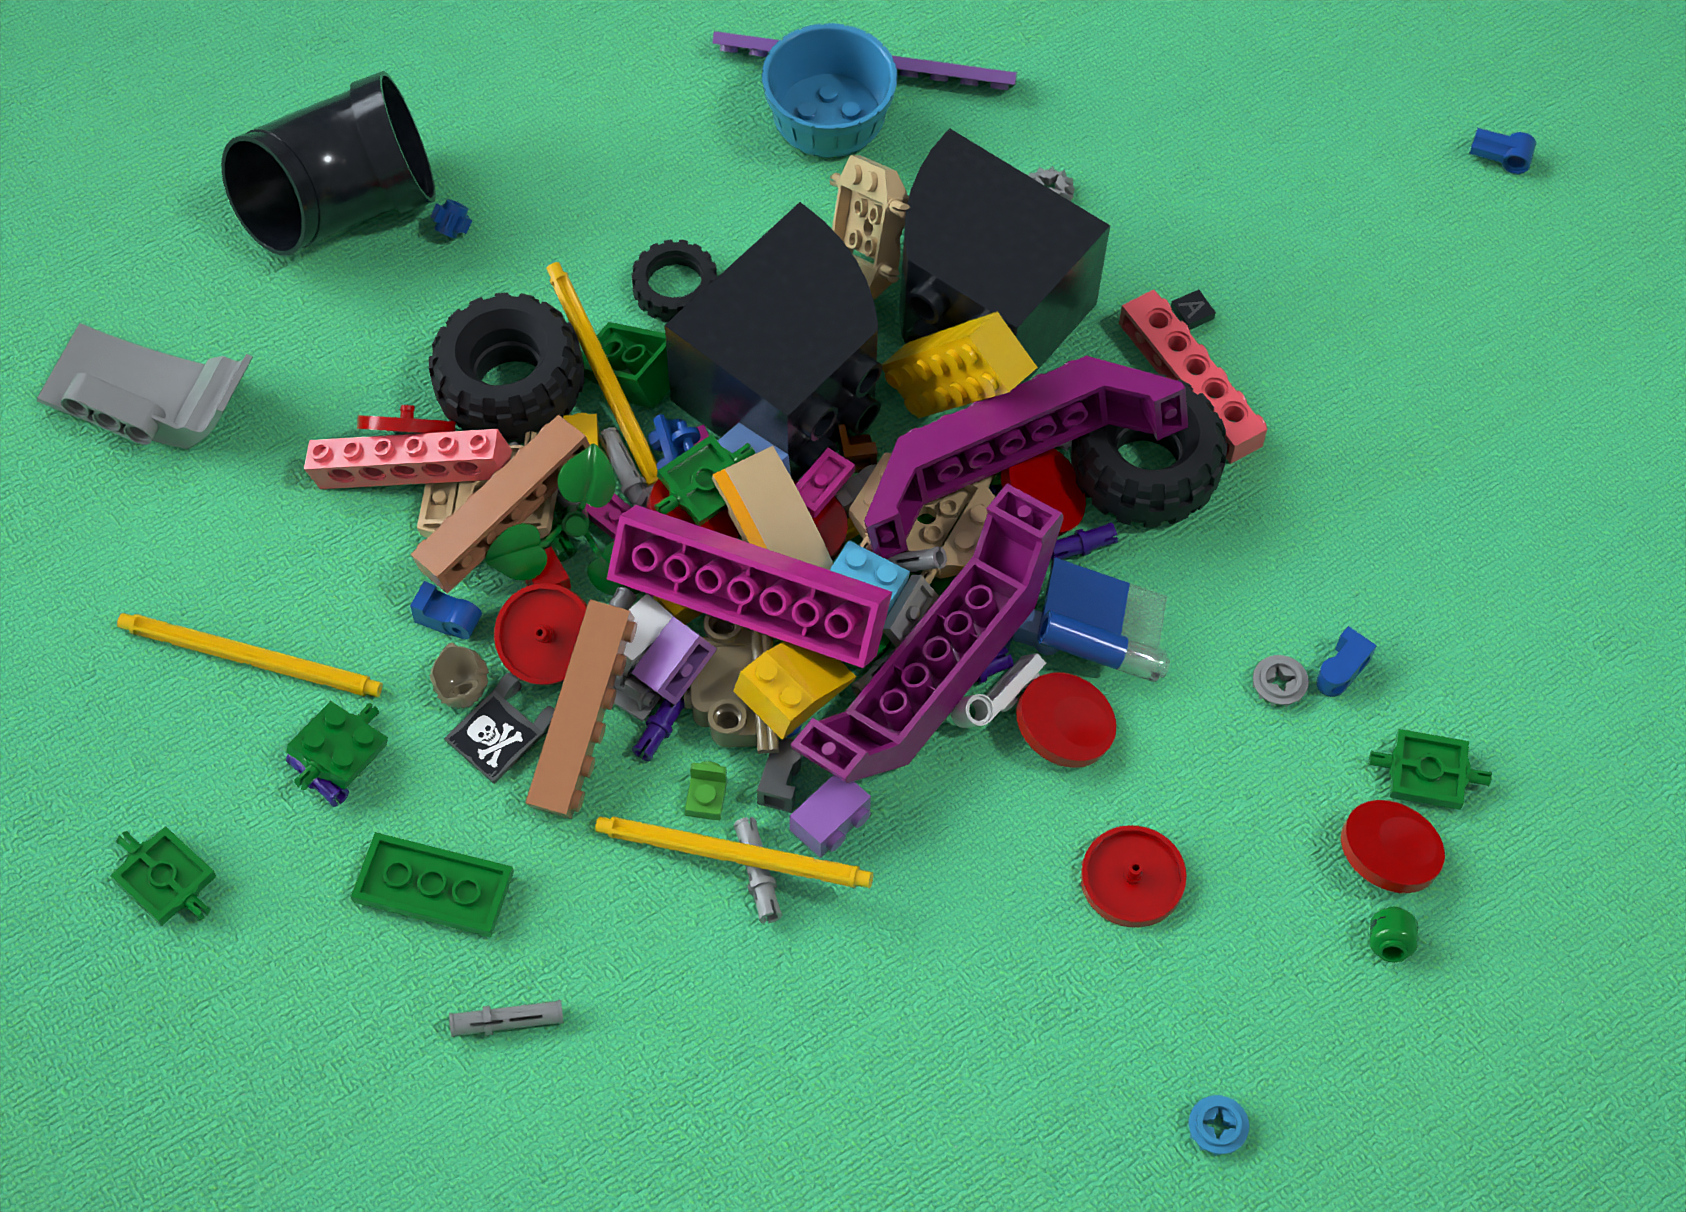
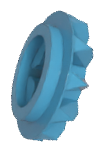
[1188,1095,1249,1156]

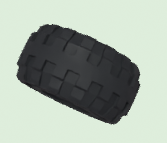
[429,292,585,443]
[1070,373,1228,528]

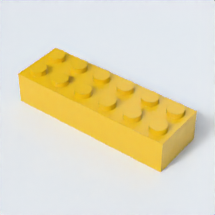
[882,311,1038,418]

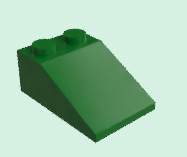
[582,322,670,409]

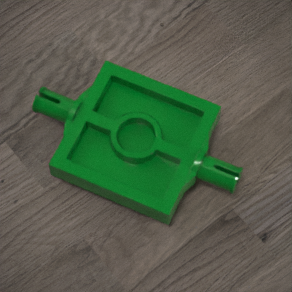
[654,434,755,526]
[286,701,388,790]
[1368,729,1492,810]
[110,826,217,927]

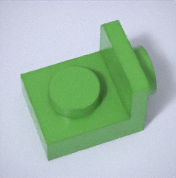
[685,761,727,821]

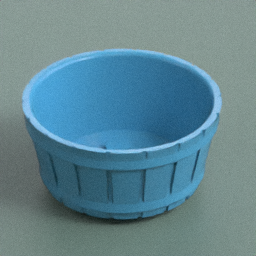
[762,23,897,158]

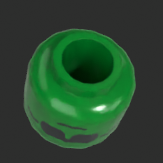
[1370,907,1418,963]

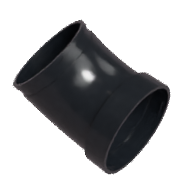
[221,71,436,256]

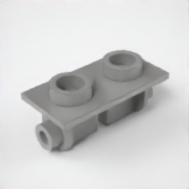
[613,674,663,722]

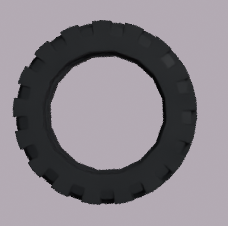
[632,239,717,322]

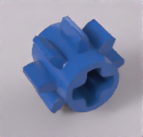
[430,199,473,238]

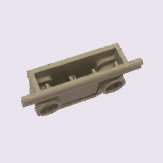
[684,614,779,754]

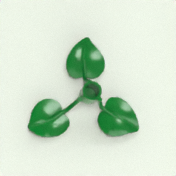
[485,443,642,596]

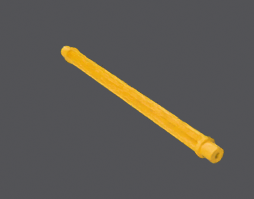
[546,262,659,487]
[117,613,383,698]
[595,816,873,888]

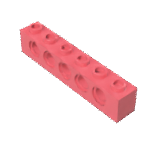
[1119,289,1267,464]
[304,429,512,489]

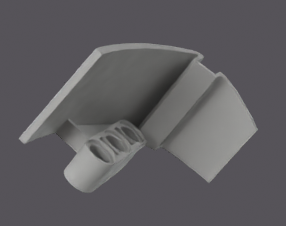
[37,323,253,449]

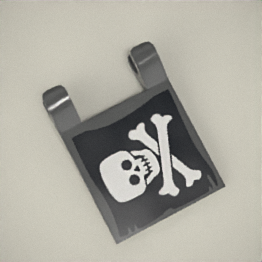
[444,672,555,784]

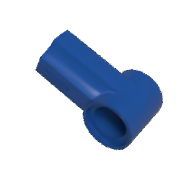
[1469,128,1536,174]

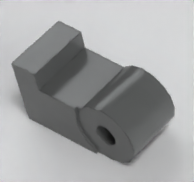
[757,738,802,813]

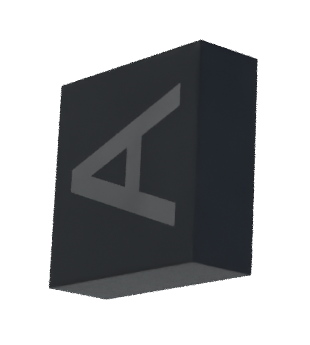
[1171,289,1216,330]

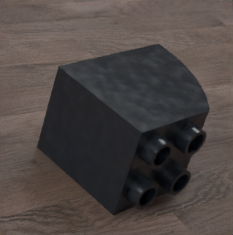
[899,128,1110,385]
[665,202,882,481]

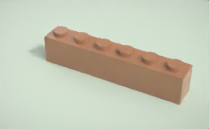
[410,415,590,594]
[525,600,637,819]

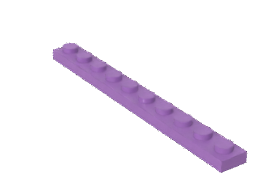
[712,31,1017,90]

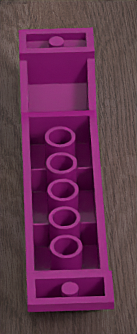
[864,355,1188,559]
[790,484,1064,783]

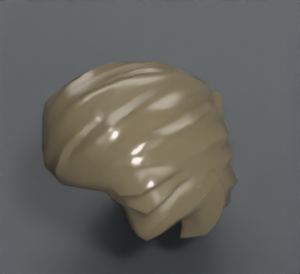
[429,643,489,709]

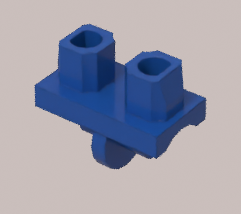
[648,414,701,470]

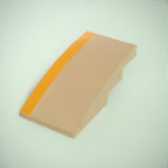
[712,446,834,570]

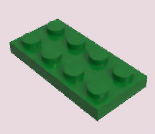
[351,832,514,938]

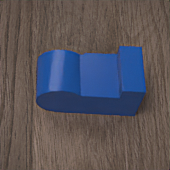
[410,581,482,639]
[1316,626,1377,697]

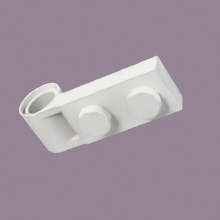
[951,653,1046,728]

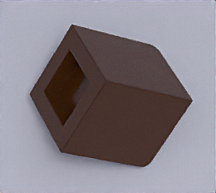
[838,424,877,473]

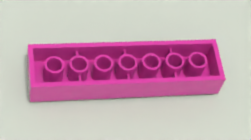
[607,505,892,668]

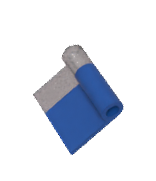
[1037,558,1170,682]

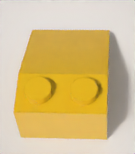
[733,641,857,740]

